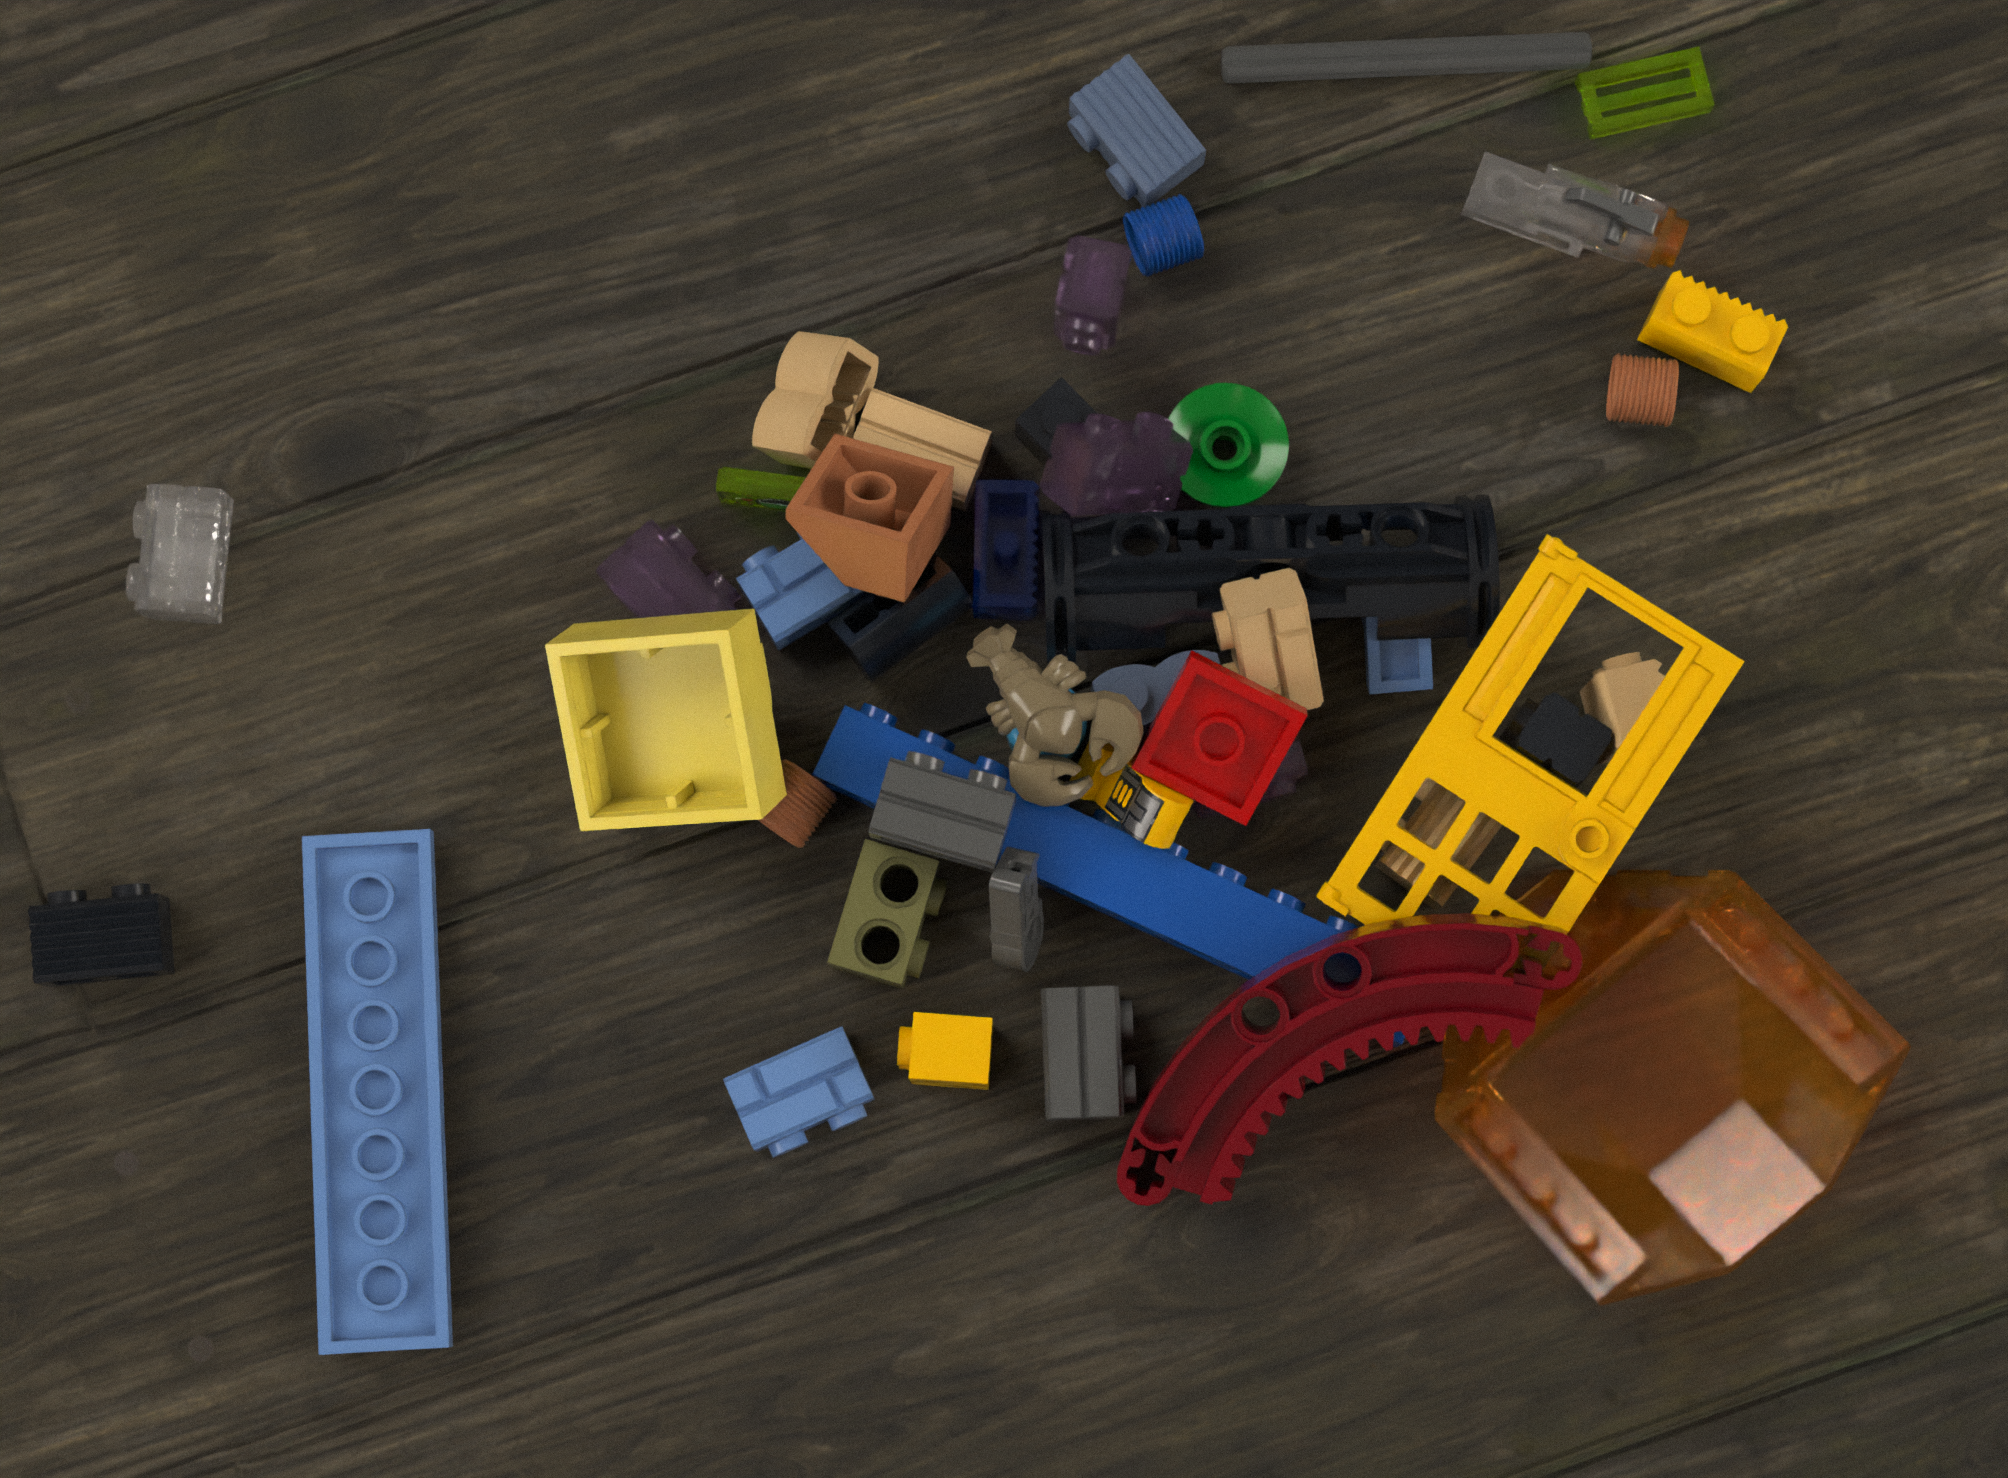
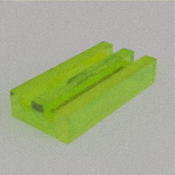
[1575,47,1715,139]

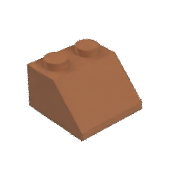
[786,433,954,603]

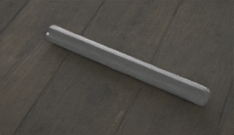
[1221,32,1592,83]

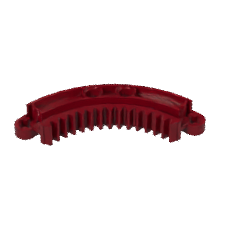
[1116,913,1582,1206]

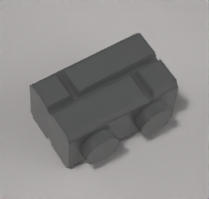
[868,751,1016,873]
[1041,986,1136,1121]

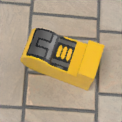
[1070,742,1194,849]

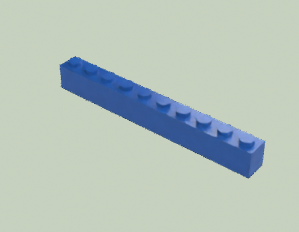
[812,703,1405,1047]

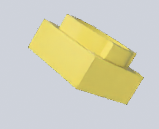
[545,609,787,831]

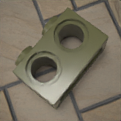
[827,839,948,989]

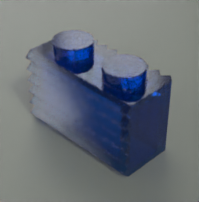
[973,480,1040,620]

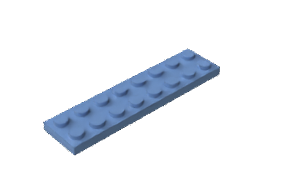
[302,829,453,1355]

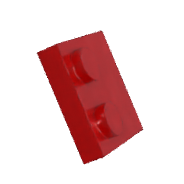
[1131,650,1308,826]

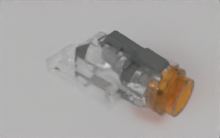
[1461,152,1690,269]

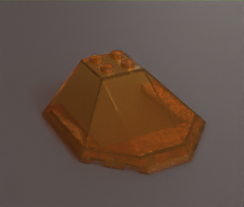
[1434,869,1911,1306]

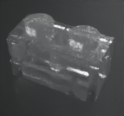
[126,483,234,624]

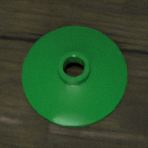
[1162,383,1289,508]

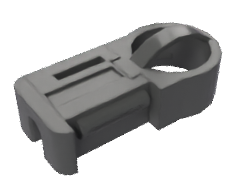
[989,846,1044,972]

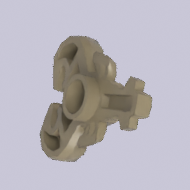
[966,624,1144,807]

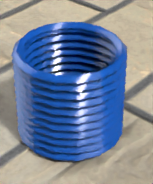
[1123,193,1204,277]

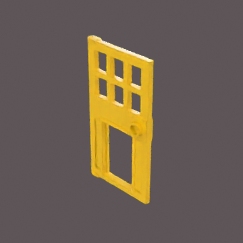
[1316,534,1745,972]

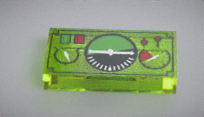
[716,467,806,511]

